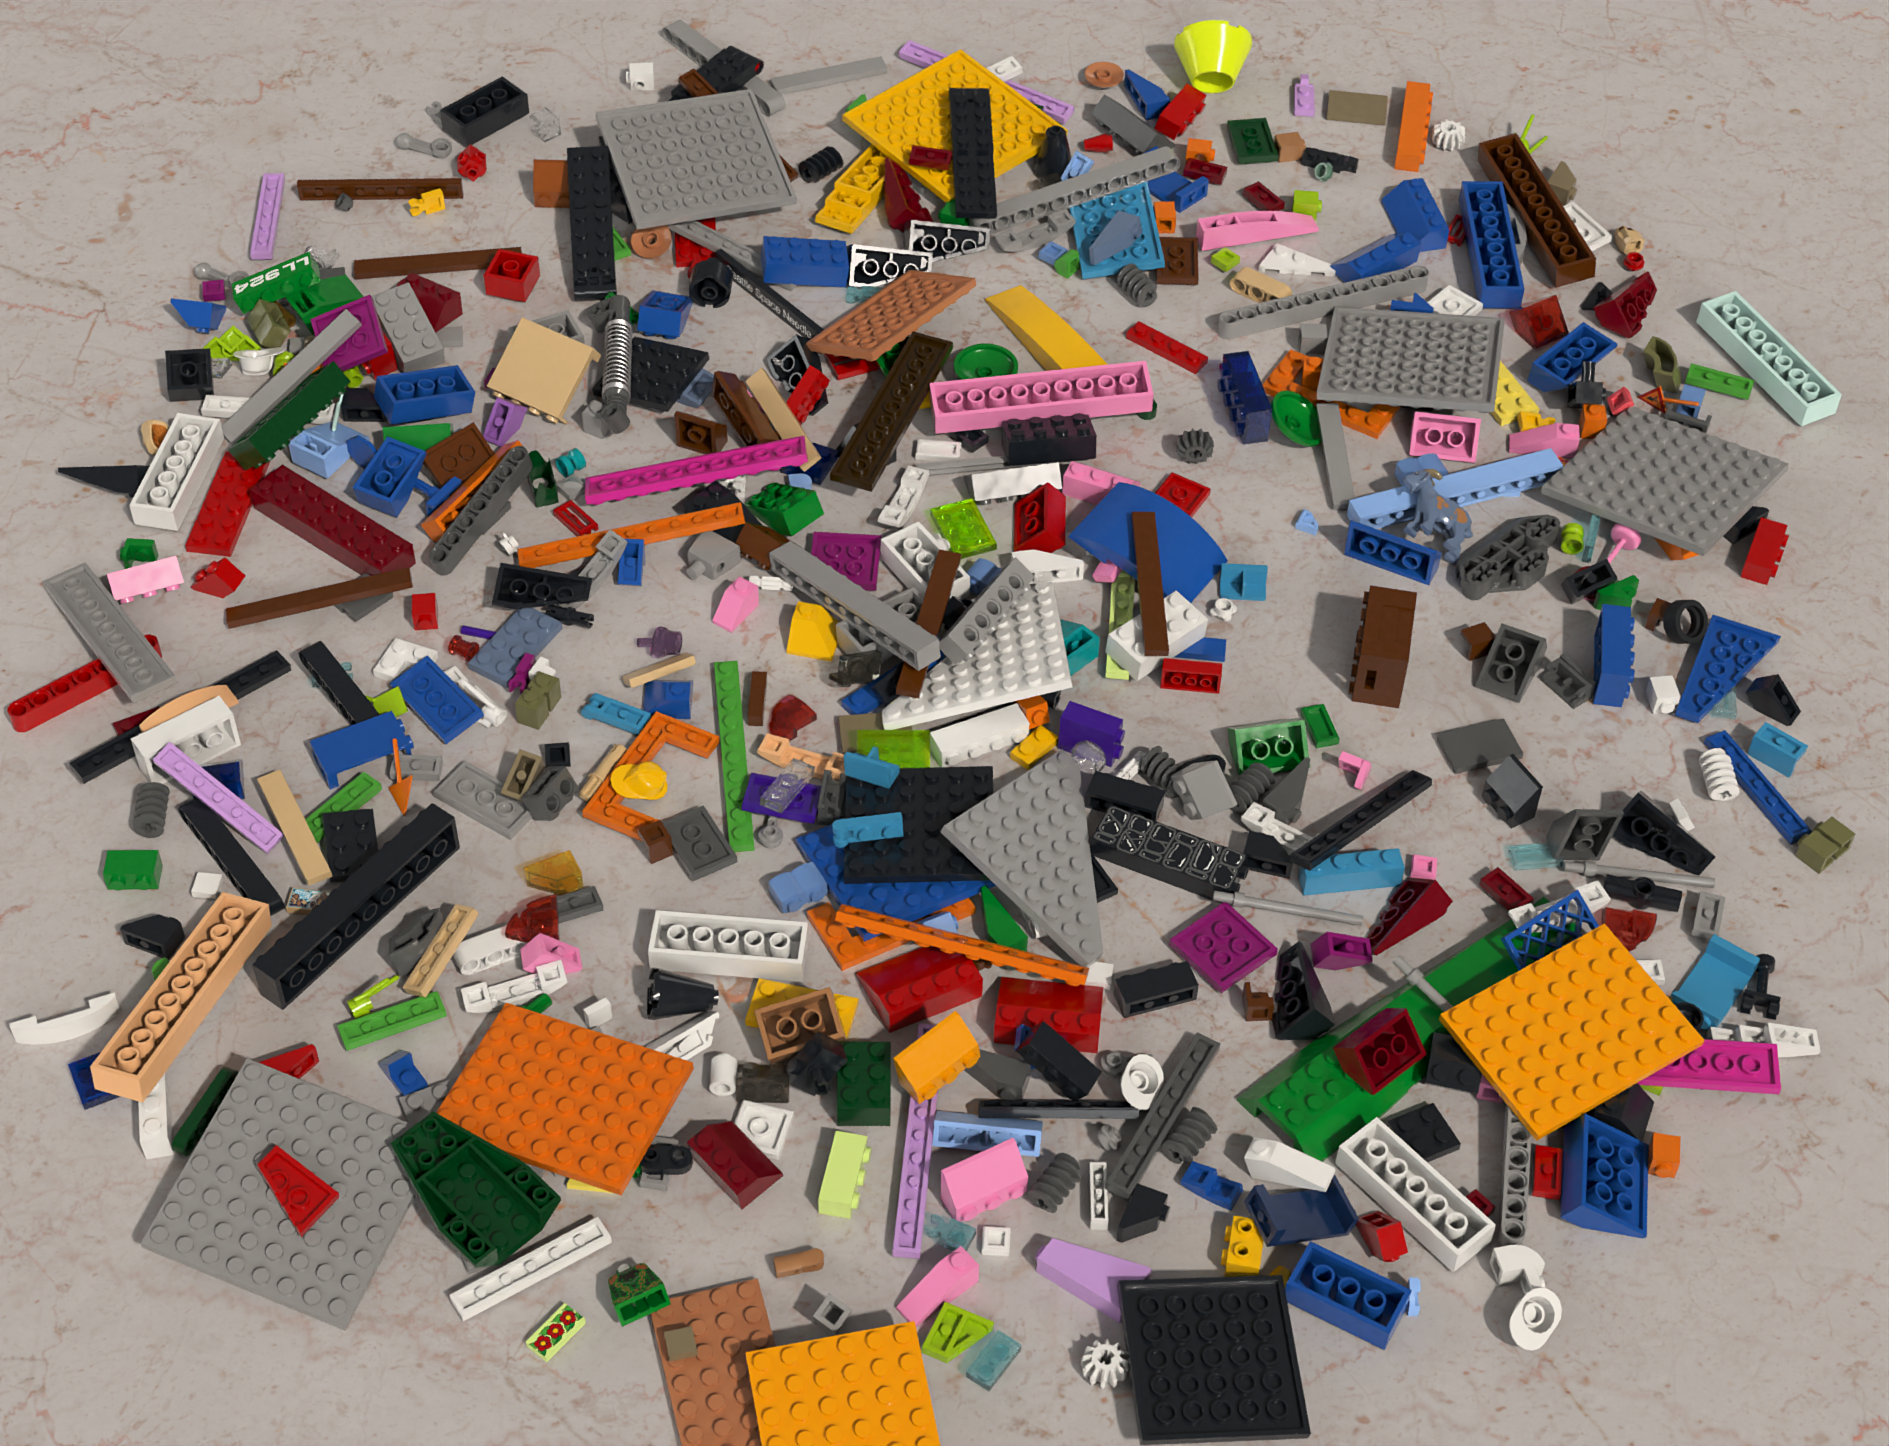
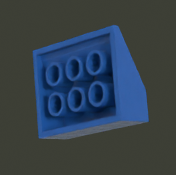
[1560,1113,1649,1238]

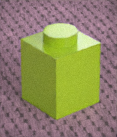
[1292,190,1322,221]

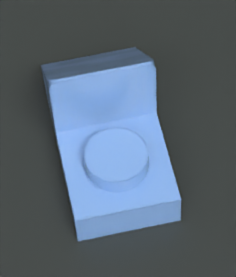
[1058,151,1095,182]

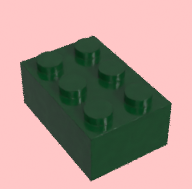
[837,1042,891,1126]

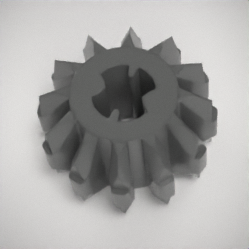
[1176,428,1214,464]

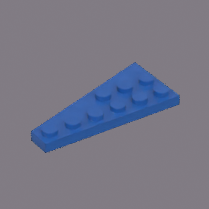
[1675,615,1781,723]

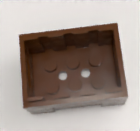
[1348,585,1417,708]

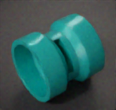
[555,448,586,478]

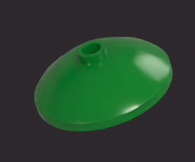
[954,343,1018,380]
[1270,391,1321,447]

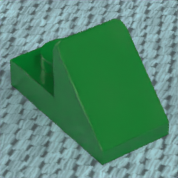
[1593,575,1639,610]

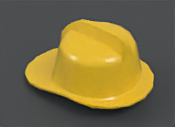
[610,761,668,800]

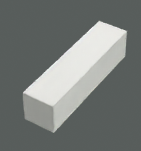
[1089,1162,1108,1230]

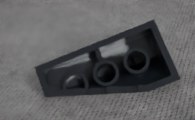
[1272,941,1335,1040]

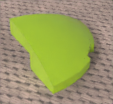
[203,325,261,362]

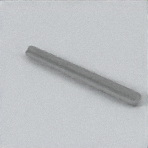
[915,456,1046,476]

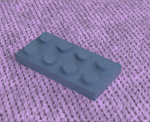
[468,607,563,688]

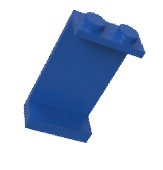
[1145,146,1209,213]
[310,711,414,790]

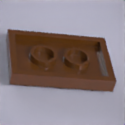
[1156,237,1199,285]
[423,422,495,489]

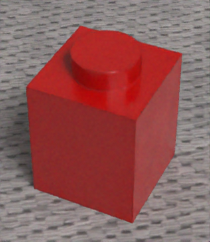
[412,593,438,631]

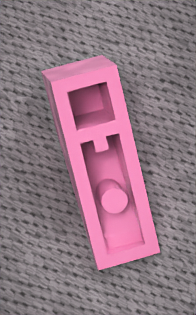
[1509,423,1580,459]
[896,1246,979,1327]

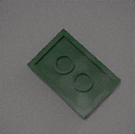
[1227,118,1278,164]

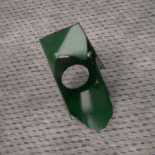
[527,450,559,508]

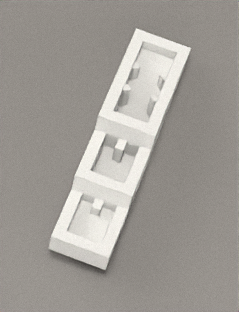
[1706,1023,1821,1057]

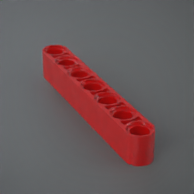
[7,634,162,732]

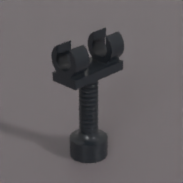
[1740,954,1781,1020]

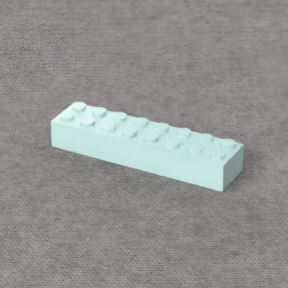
[1697,291,1842,426]

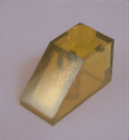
[523,850,583,895]

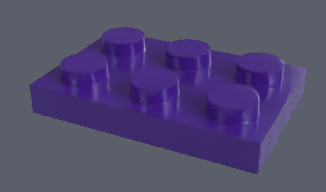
[742,772,821,824]

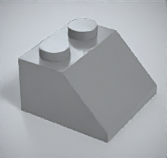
[1171,760,1238,820]

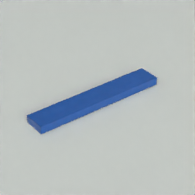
[1704,730,1812,845]

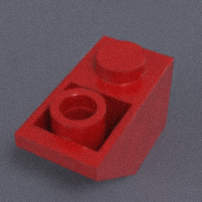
[191,557,246,598]

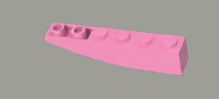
[1196,211,1319,251]

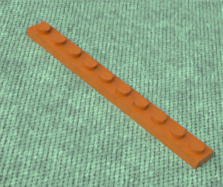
[517,502,745,568]
[835,904,1089,986]

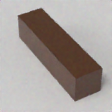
[748,671,767,726]

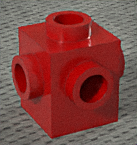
[457,144,487,182]

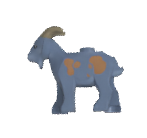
[1403,469,1473,565]

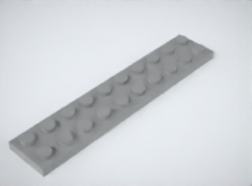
[42,562,178,704]

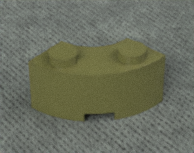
[1643,336,1681,393]

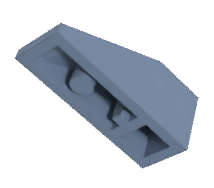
[1089,211,1142,265]

